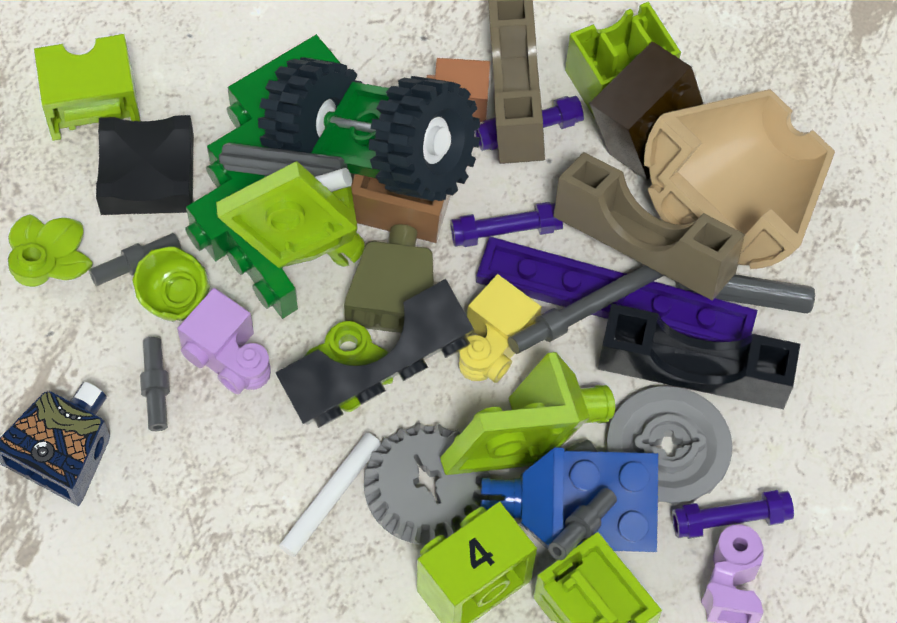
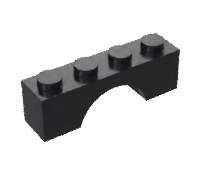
[276,279,475,428]
[598,303,801,410]

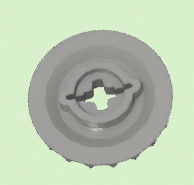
[606,386,732,506]
[364,422,490,545]

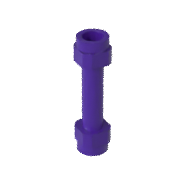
[475,95,584,151]
[450,202,563,247]
[672,490,794,539]

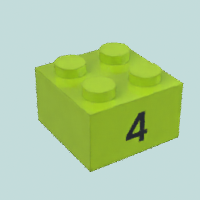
[417,501,537,623]

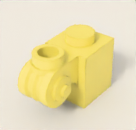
[459,274,542,383]

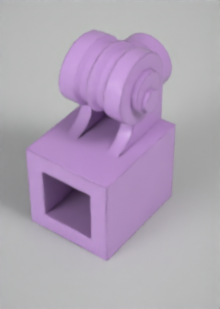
[177,288,271,394]

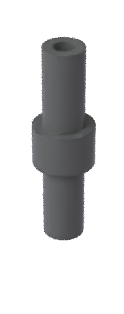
[89,233,181,286]
[140,337,170,431]
[548,488,617,560]

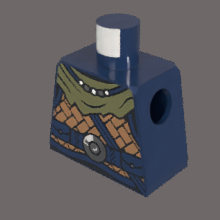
[0,382,110,507]

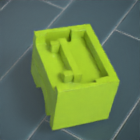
[565,1,681,120]
[34,34,141,141]
[533,532,662,623]

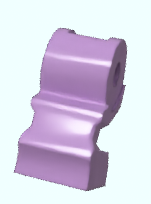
[701,524,764,623]

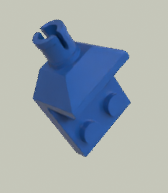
[481,448,659,552]

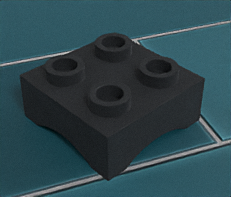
[96,115,194,215]

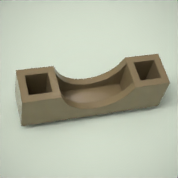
[488,0,545,164]
[554,152,745,301]

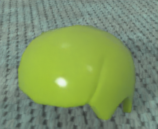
[132,246,210,322]

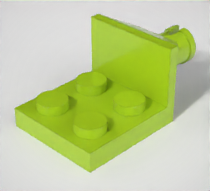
[216,161,365,268]
[440,352,615,475]

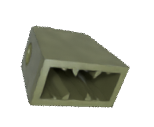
[344,224,434,333]

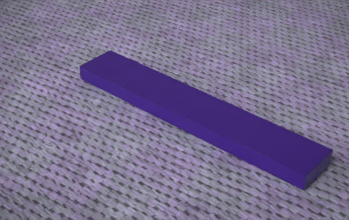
[476,237,758,342]

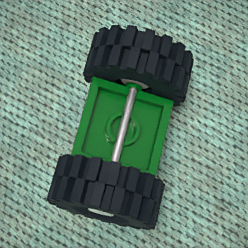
[258,57,480,201]

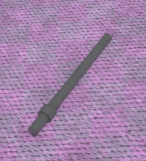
[508,265,665,354]

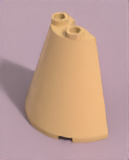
[644,89,835,270]

